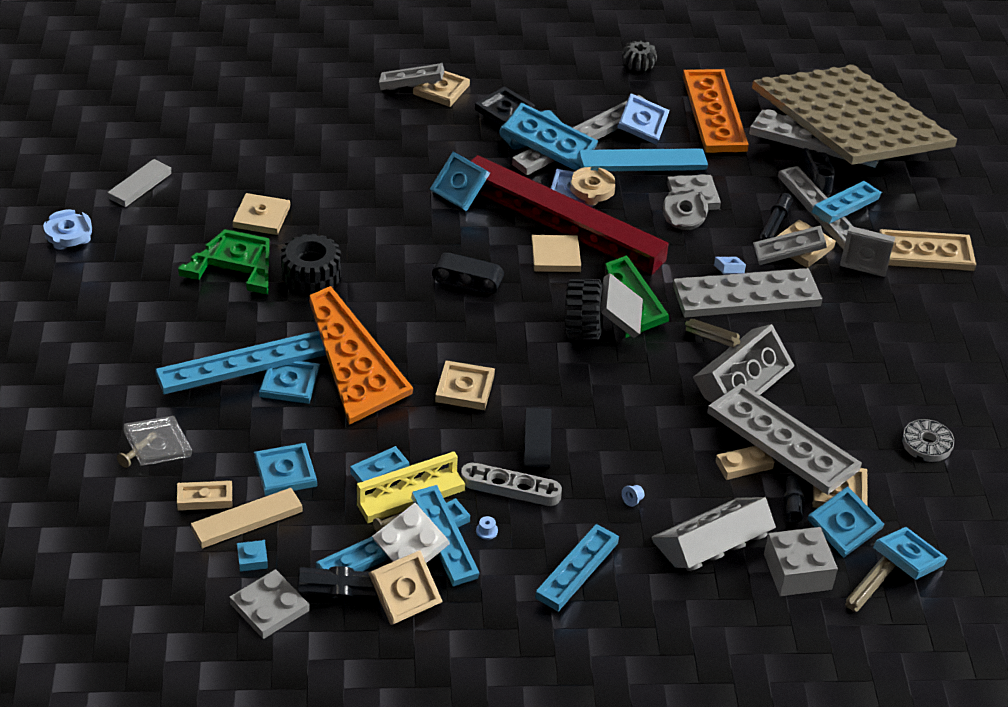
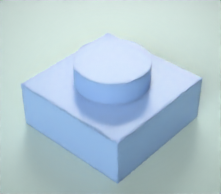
[714,257,746,275]

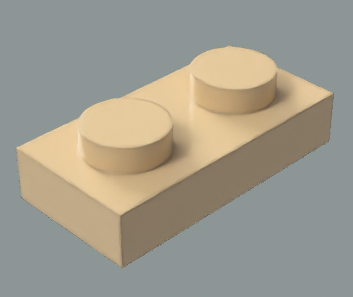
[716,446,774,480]
[177,481,232,510]

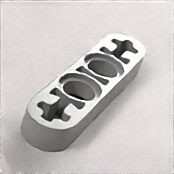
[461,463,562,506]

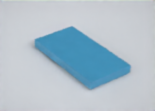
[501,103,598,171]

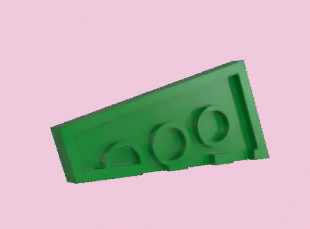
[606,255,669,338]

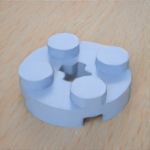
[43,210,92,250]

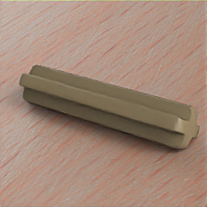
[685,319,741,348]
[845,556,896,612]

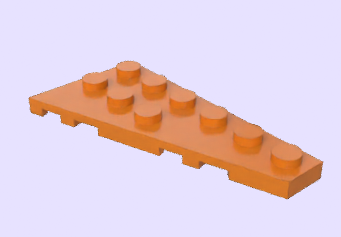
[309,286,413,425]

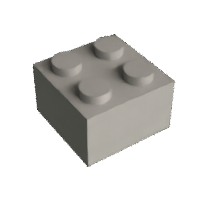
[764,527,838,596]

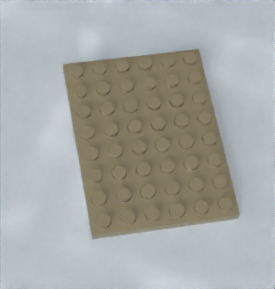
[752,65,957,165]

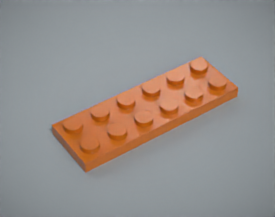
[683,69,749,153]

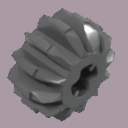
[622,41,657,72]

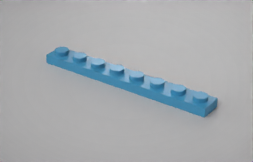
[156,331,326,394]

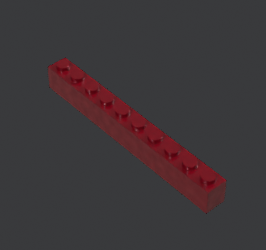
[471,155,669,275]

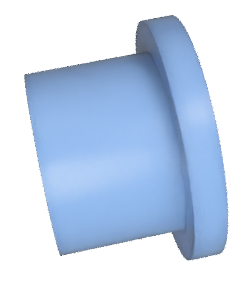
[622,485,644,507]
[476,516,498,540]

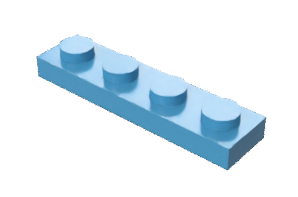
[812,181,881,224]
[411,485,479,586]
[535,524,619,611]

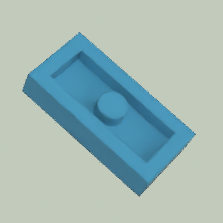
[350,446,409,483]

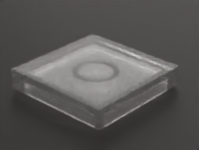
[123,416,192,465]

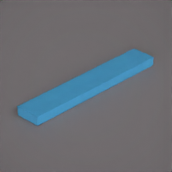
[577,149,708,171]
[316,498,470,571]

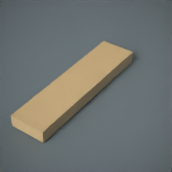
[191,488,303,548]

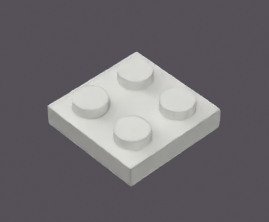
[372,503,450,563]

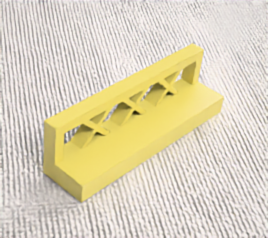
[357,452,465,523]

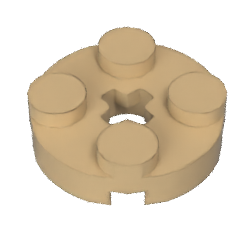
[570,167,615,205]

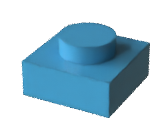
[237,540,268,571]

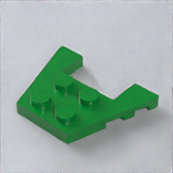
[178,229,270,295]

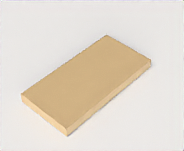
[879,229,976,271]

